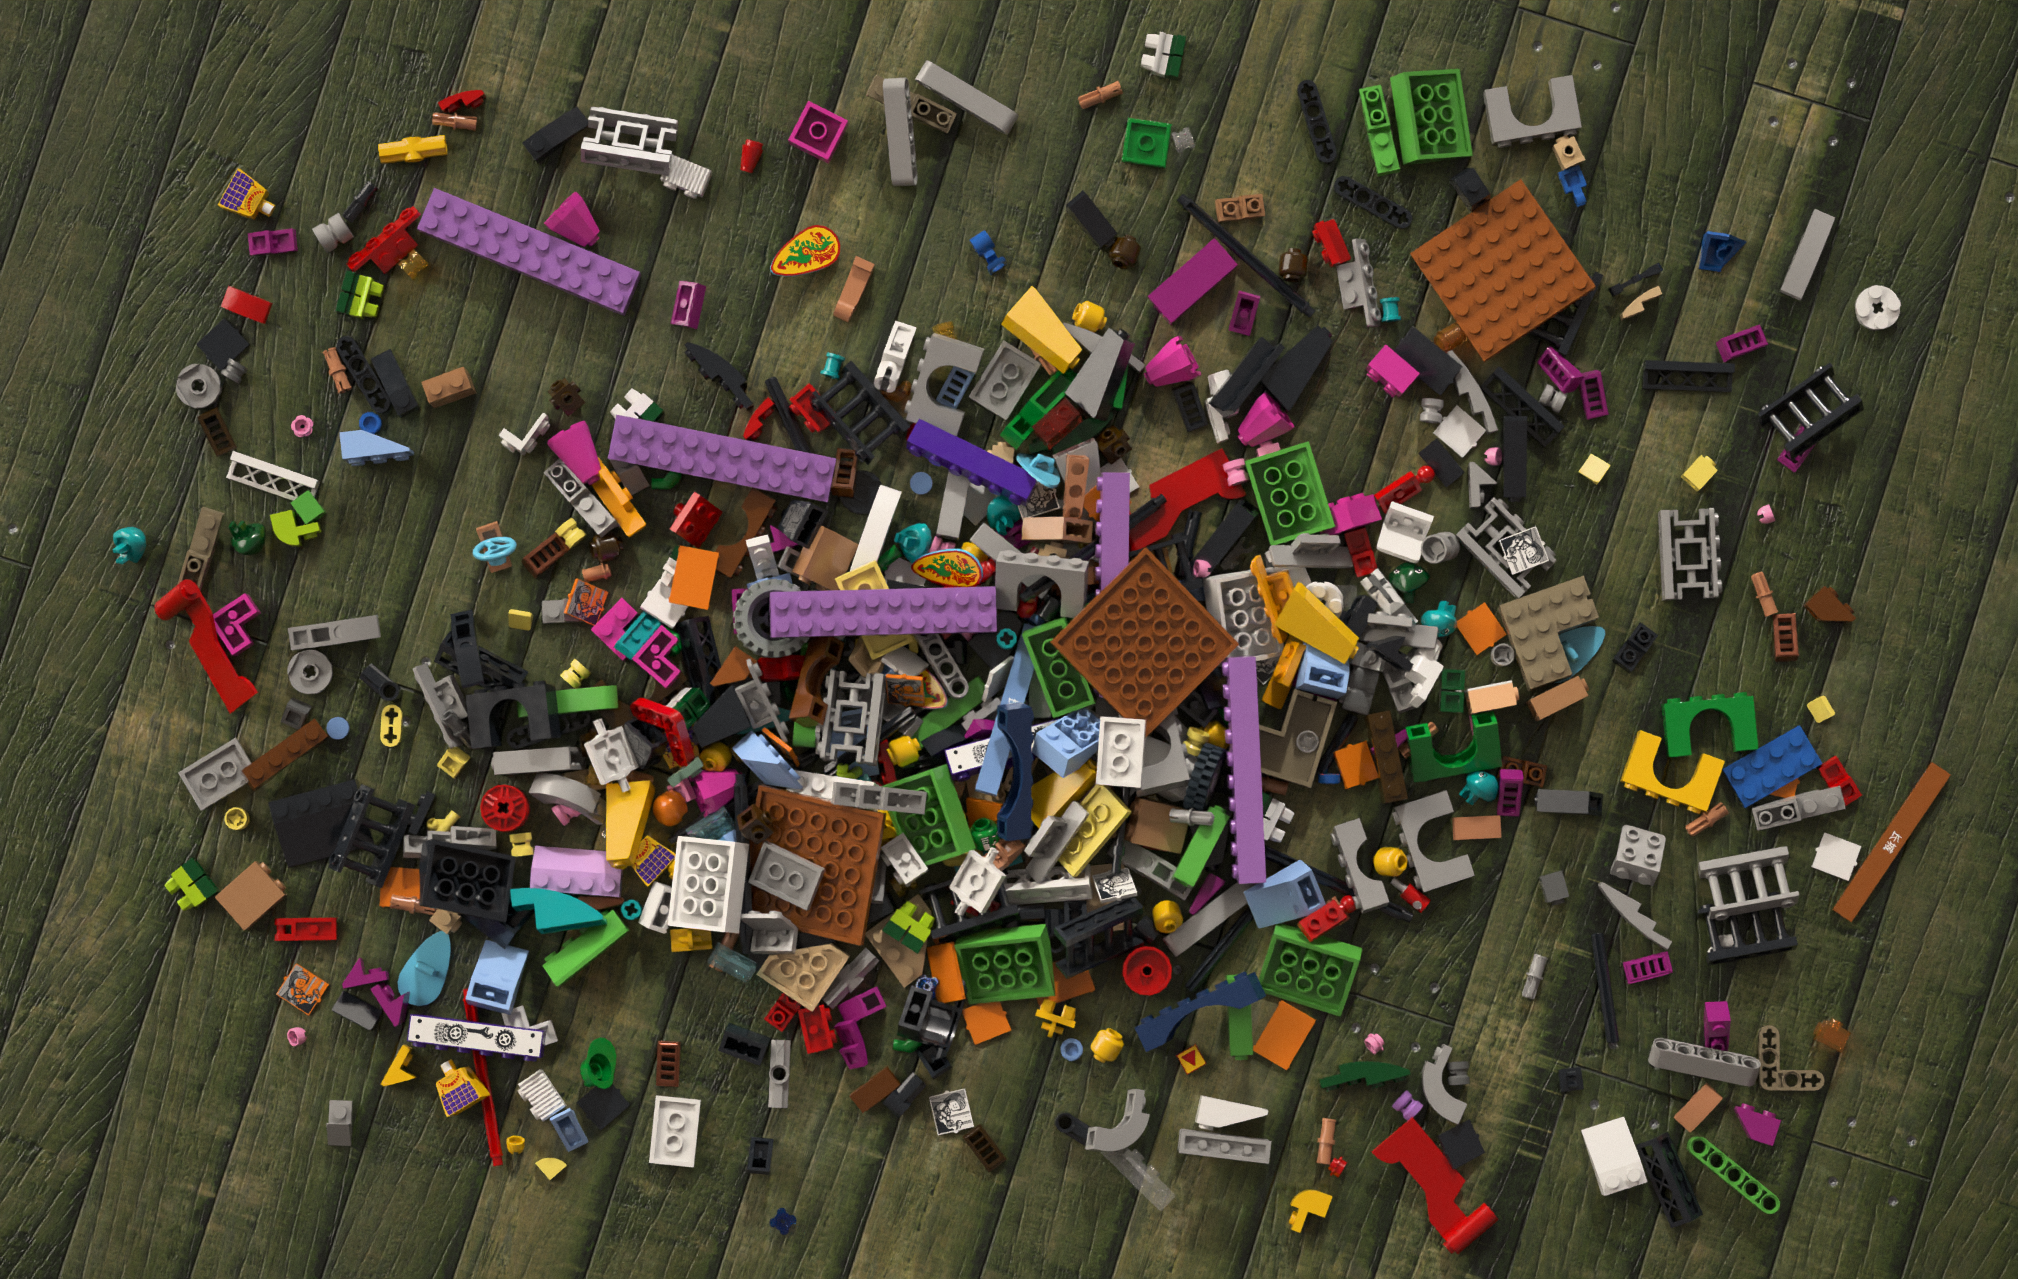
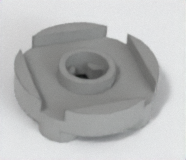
[176,364,222,409]
[287,650,333,694]

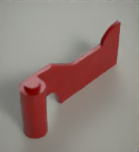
[1129,448,1246,552]
[154,579,258,714]
[1371,1117,1499,1255]

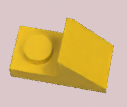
[381,1045,417,1086]

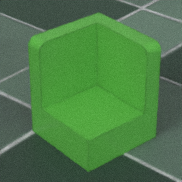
[291,491,326,525]

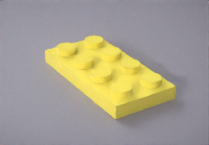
[835,560,913,660]
[1058,784,1132,877]

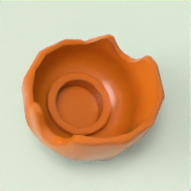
[653,790,688,827]

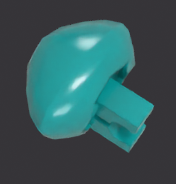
[987,495,1022,536]
[894,523,932,563]
[112,527,146,564]
[1421,601,1457,637]
[1459,771,1499,805]

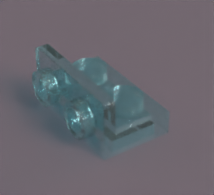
[685,806,736,840]
[708,942,757,982]

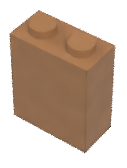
[421,367,476,408]
[1022,517,1093,544]
[792,526,859,591]
[1526,676,1589,721]
[1124,796,1188,854]
[215,861,287,931]

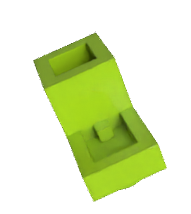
[270,510,322,547]

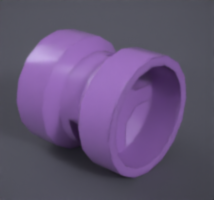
[1392,1090,1423,1121]

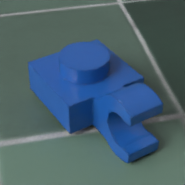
[1558,165,1587,207]

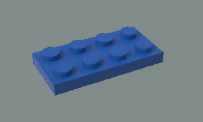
[1722,725,1823,809]

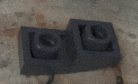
[1612,622,1658,674]
[921,724,973,761]

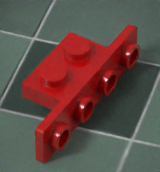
[347,206,421,274]

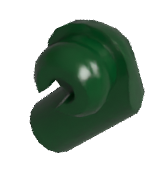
[780,681,797,703]

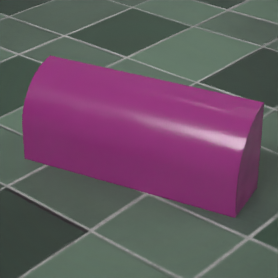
[1148,238,1238,325]

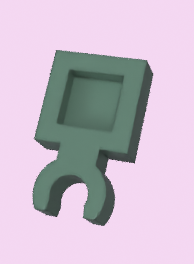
[667,756,704,787]

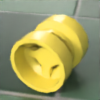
[555,518,587,549]
[560,659,592,689]
[1182,727,1210,756]
[225,808,250,830]
[509,832,534,857]

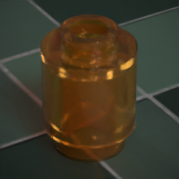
[1434,322,1467,351]

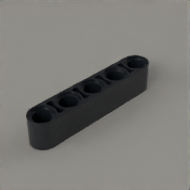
[796,890,898,950]

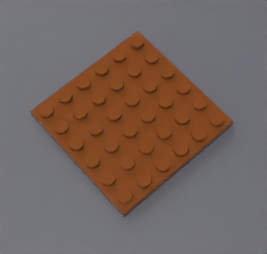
[1410,179,1596,363]
[1050,548,1239,738]
[749,785,886,946]

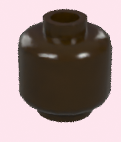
[1109,235,1141,269]
[1278,248,1308,282]
[589,532,624,563]

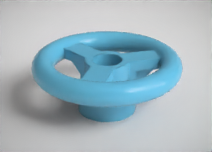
[473,537,517,566]

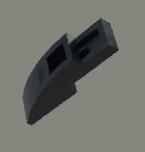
[684,342,754,411]
[450,610,484,689]

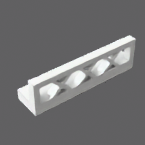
[226,451,320,501]
[1003,864,1093,905]

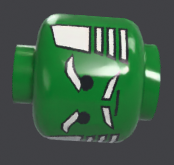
[970,818,1001,852]

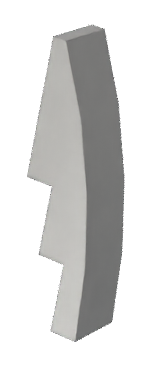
[1780,209,1835,300]
[1063,323,1145,374]
[1447,351,1498,434]
[970,523,1051,599]
[1382,650,1420,714]
[831,782,927,814]
[403,826,496,858]
[1598,882,1672,949]

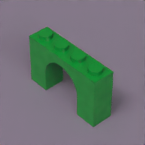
[1662,692,1758,758]
[1405,711,1502,783]

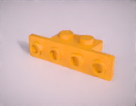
[591,457,646,537]
[1250,555,1294,644]
[1262,634,1306,709]

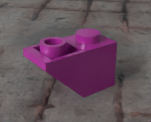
[837,986,887,1021]
[1704,1001,1731,1052]
[1734,1103,1781,1146]

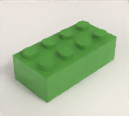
[1022,617,1097,718]

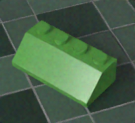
[542,909,631,987]

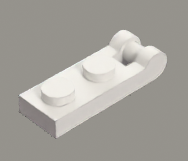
[746,535,779,580]

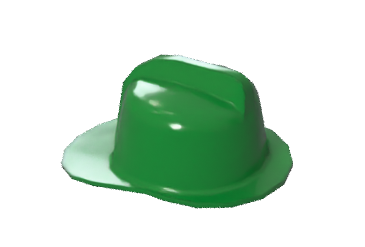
[580,1037,616,1089]

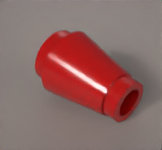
[740,139,764,173]

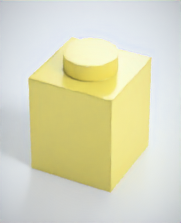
[1681,455,1718,491]

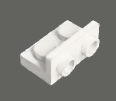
[880,833,929,887]

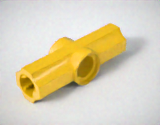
[378,135,448,164]

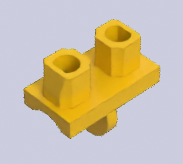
[670,928,712,952]
[1035,999,1076,1038]

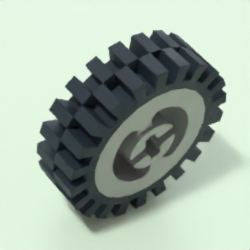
[1183,743,1226,812]

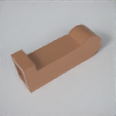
[833,256,875,322]
[1063,454,1089,519]

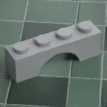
[1330,818,1389,914]

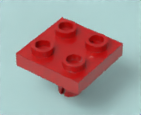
[670,492,723,549]

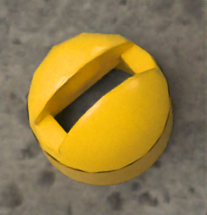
[507,1136,525,1155]

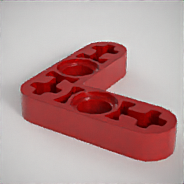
[630,697,695,767]

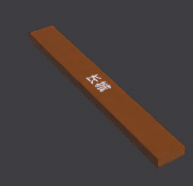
[1832,762,1951,922]

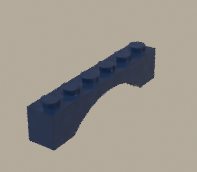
[997,702,1034,841]
[1135,971,1266,1052]

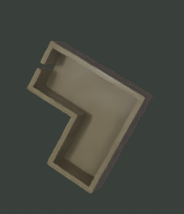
[1498,576,1599,692]
[1224,689,1337,788]

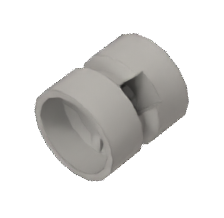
[312,213,354,254]
[1421,532,1460,563]

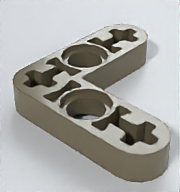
[1758,1025,1825,1091]

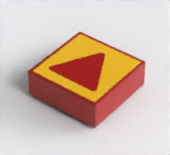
[1176,1044,1207,1075]

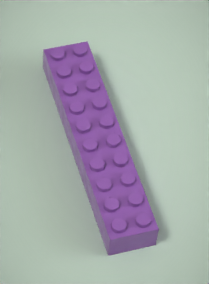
[417,188,642,316]
[608,414,836,502]
[769,586,997,638]
[1222,656,1266,884]

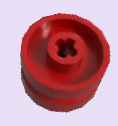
[1122,946,1172,995]

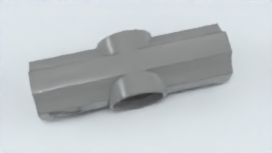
[821,948,879,1009]
[768,1040,791,1108]

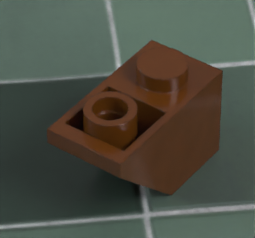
[1802,586,1856,623]

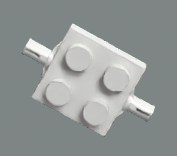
[584,719,639,792]
[949,847,1006,916]

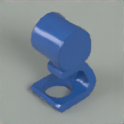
[969,230,1007,275]

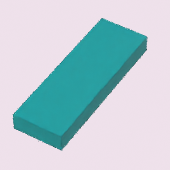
[614,611,663,660]

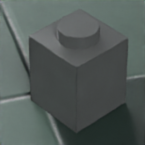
[1538,871,1569,906]

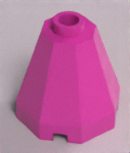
[544,192,600,247]
[1144,336,1201,387]
[1238,392,1295,447]
[688,769,746,818]

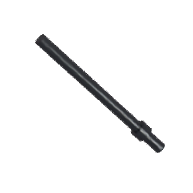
[1111,786,1131,874]

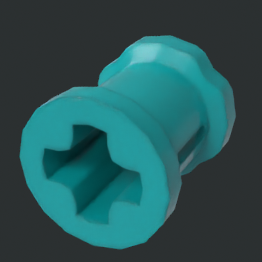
[1380,297,1402,322]
[820,352,845,380]
[997,628,1017,650]
[621,900,643,920]

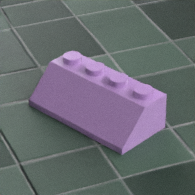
[530,846,623,897]

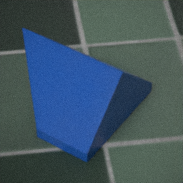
[1699,231,1747,272]

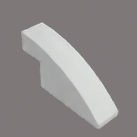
[850,485,902,571]

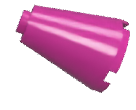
[547,421,601,485]

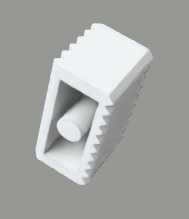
[660,155,712,199]
[638,881,672,934]
[518,1069,567,1121]

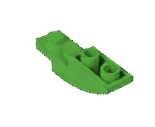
[1359,85,1400,177]

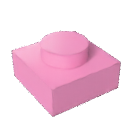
[1256,440,1280,457]
[667,778,697,802]

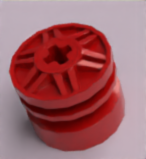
[480,784,531,832]

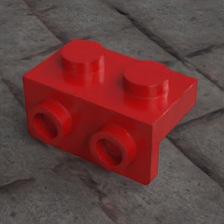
[1312,219,1351,268]
[789,383,836,434]
[798,1004,837,1054]

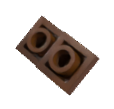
[1496,756,1547,787]
[849,1066,901,1113]

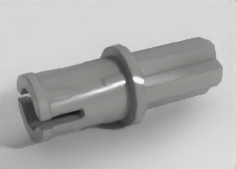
[1169,808,1215,826]
[1522,954,1548,999]

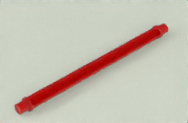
[463,989,503,1166]

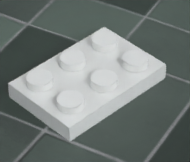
[1096,716,1146,788]
[649,1095,701,1167]

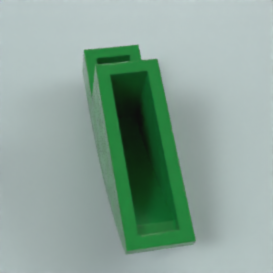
[1000,368,1077,450]

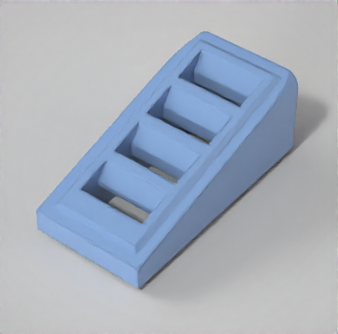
[936,366,975,409]

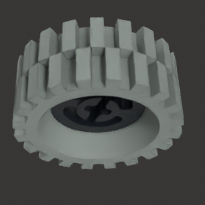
[733,579,809,658]

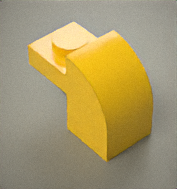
[1289,1190,1332,1233]

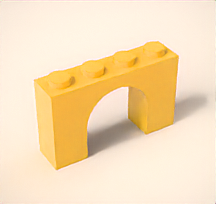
[1620,730,1725,814]

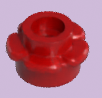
[1328,1156,1347,1178]

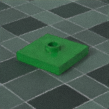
[1121,118,1172,169]

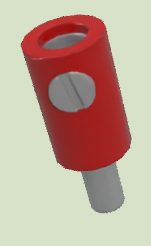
[1390,877,1431,913]

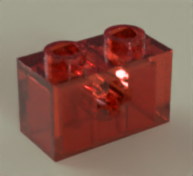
[1032,398,1083,450]

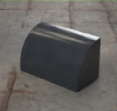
[718,1023,771,1066]

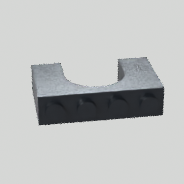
[466,680,561,749]

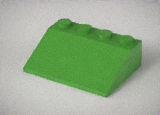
[1390,69,1473,165]
[1245,441,1335,545]
[880,764,976,866]
[1259,923,1362,1017]
[954,924,1056,1004]

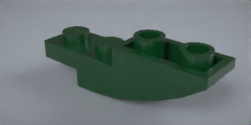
[1029,412,1113,455]
[1318,1061,1411,1091]

